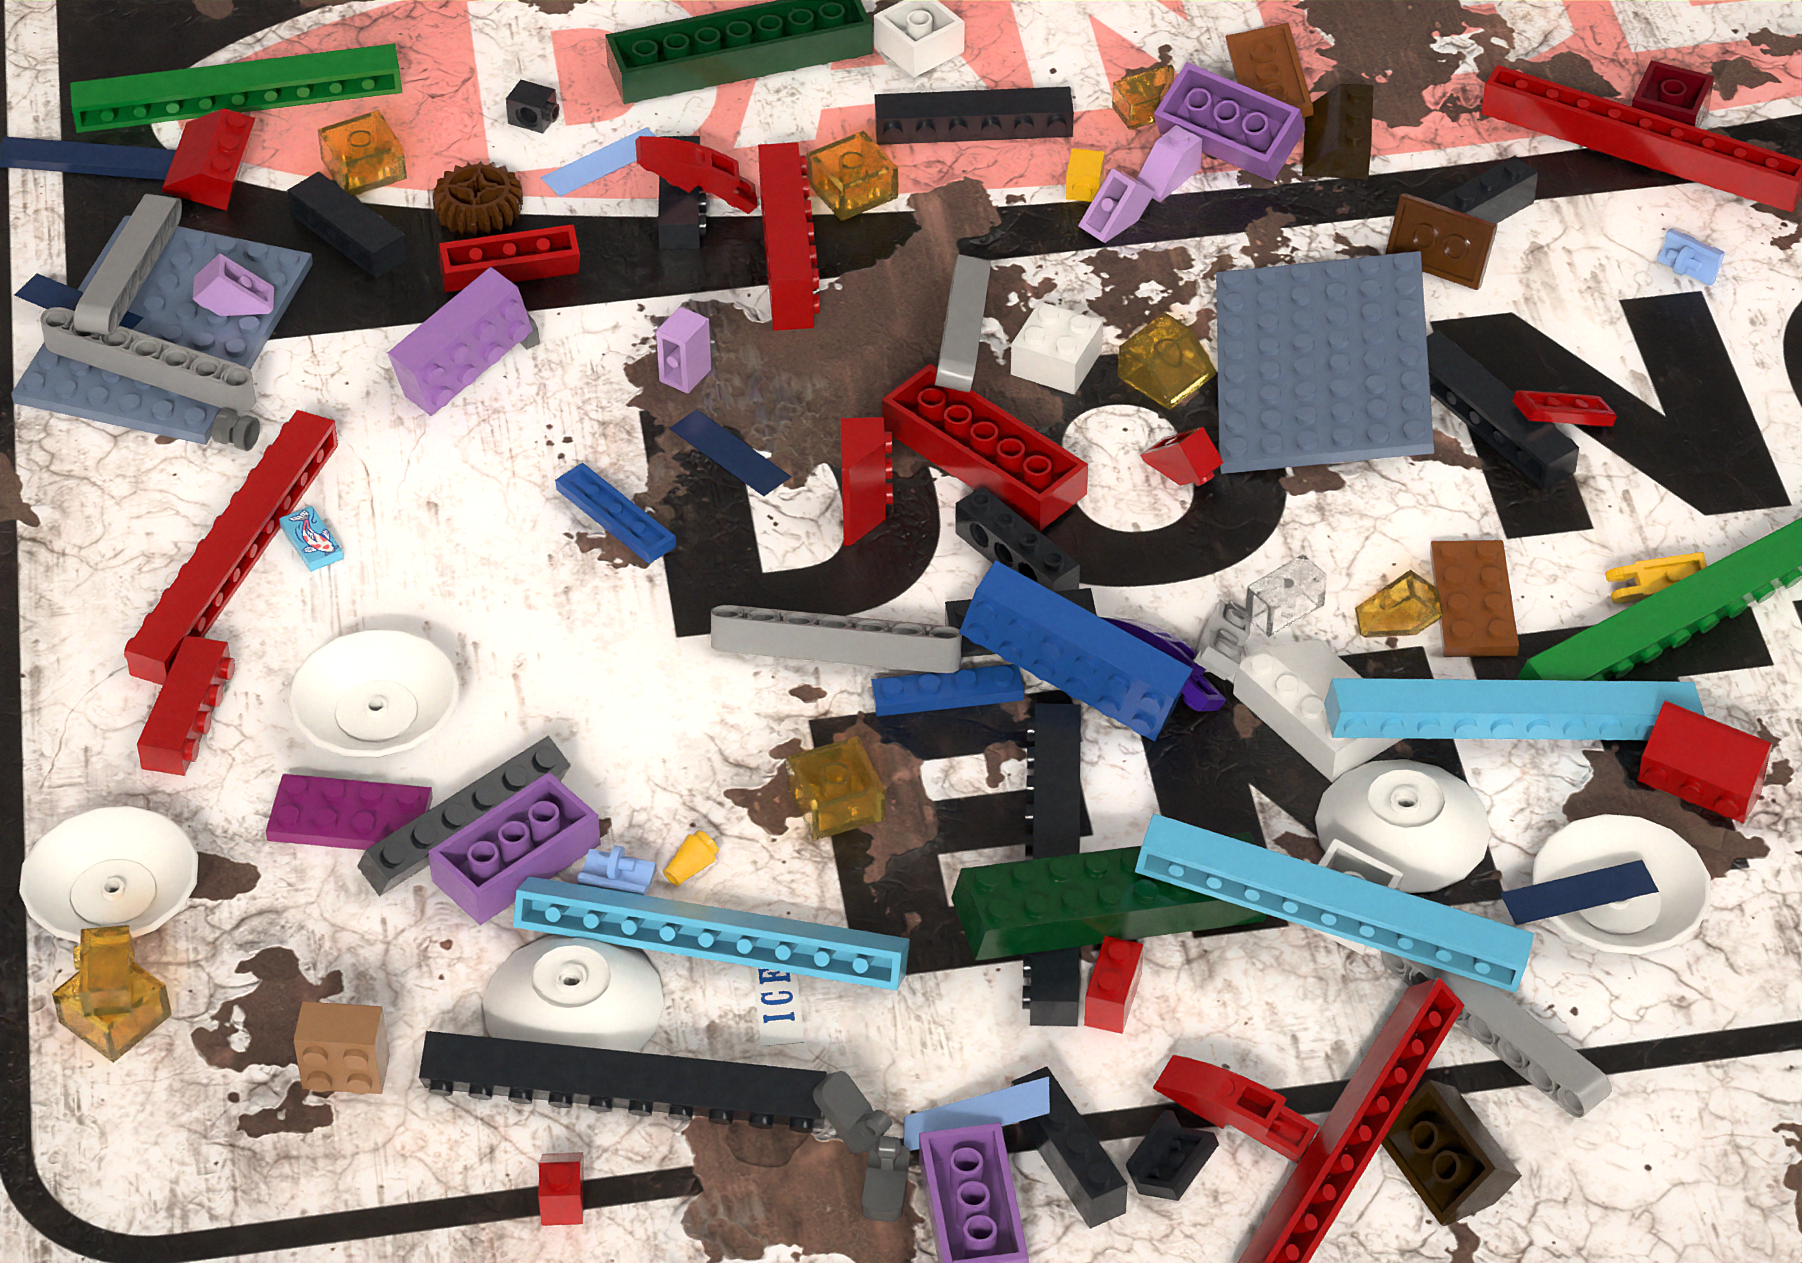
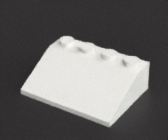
[1233,639,1404,783]

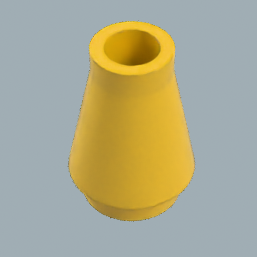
[663,830,719,887]

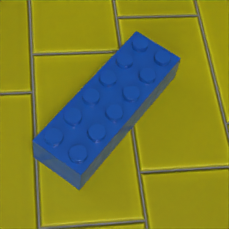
[959,560,1193,742]

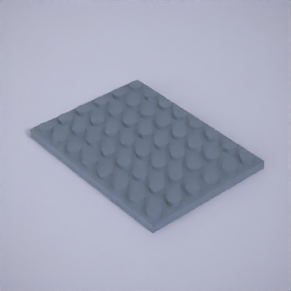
[11,215,313,445]
[1216,251,1434,474]

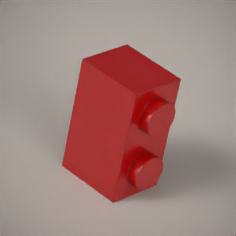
[1084,936,1144,1034]

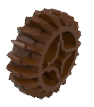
[433,161,523,237]

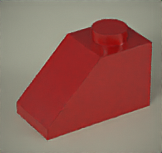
[1140,426,1224,486]
[538,1152,584,1226]

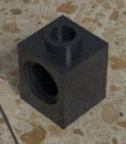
[506,79,560,134]

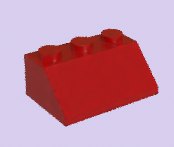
[162,108,255,211]
[841,417,893,546]
[1638,701,1772,824]

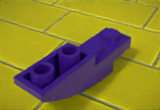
[1100,617,1226,712]

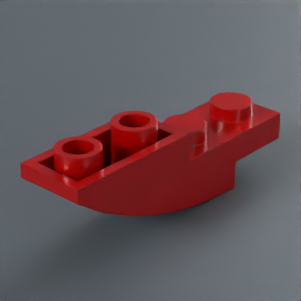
[635,136,757,214]
[1153,1055,1319,1164]

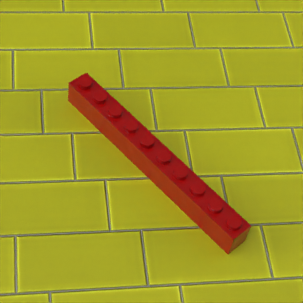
[1481,65,1802,213]
[124,410,338,685]
[1237,977,1465,1263]

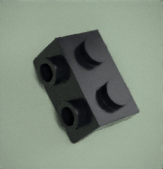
[1126,1110,1219,1201]

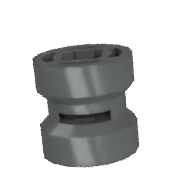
[212,408,260,451]

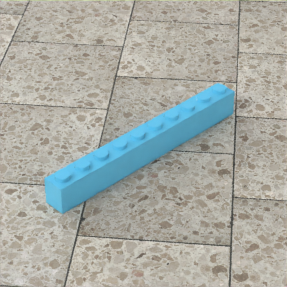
[1324,678,1705,741]
[1135,813,1535,993]
[513,876,910,991]

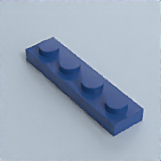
[555,462,676,564]
[871,664,1024,716]

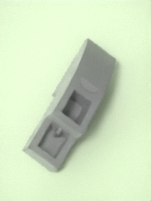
[1193,599,1251,681]

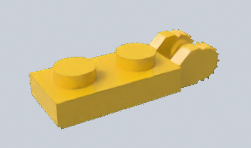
[1605,552,1707,604]

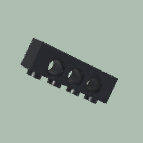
[955,486,1080,591]

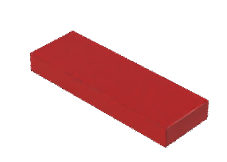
[1512,390,1617,427]

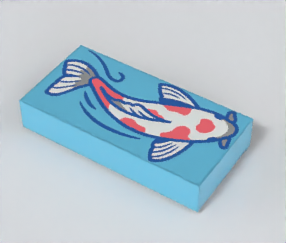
[279,506,343,572]

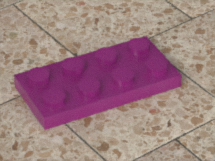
[266,774,433,850]

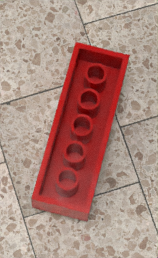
[758,142,820,331]
[882,364,1088,532]

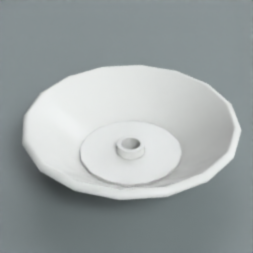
[287,629,460,758]
[1315,759,1491,894]
[19,806,199,945]
[1532,814,1711,954]
[483,935,665,1052]

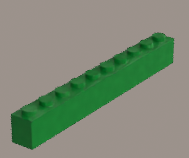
[70,43,402,133]
[1518,517,1802,681]

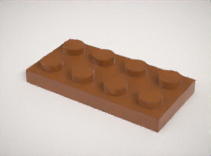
[1225,23,1314,118]
[1430,540,1519,657]

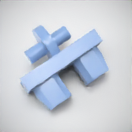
[1657,228,1725,286]
[577,845,657,895]

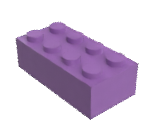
[1154,62,1305,182]
[387,267,533,416]
[428,772,601,926]
[919,1123,1029,1263]

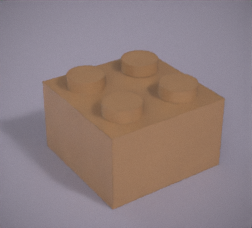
[294,1001,390,1095]

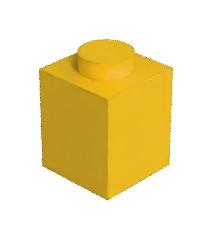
[1066,148,1105,202]

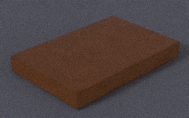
[1385,193,1498,290]

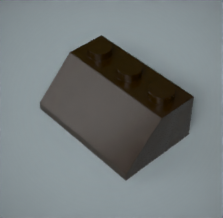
[1302,83,1374,180]
[1381,1080,1522,1226]

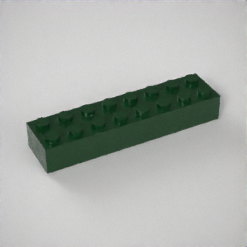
[605,0,873,104]
[951,832,1267,960]

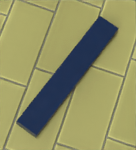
[0,136,176,180]

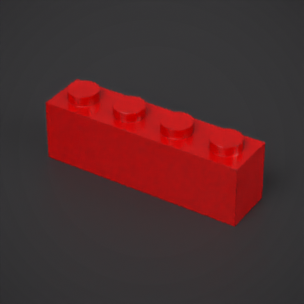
[438,224,580,292]
[137,635,235,776]

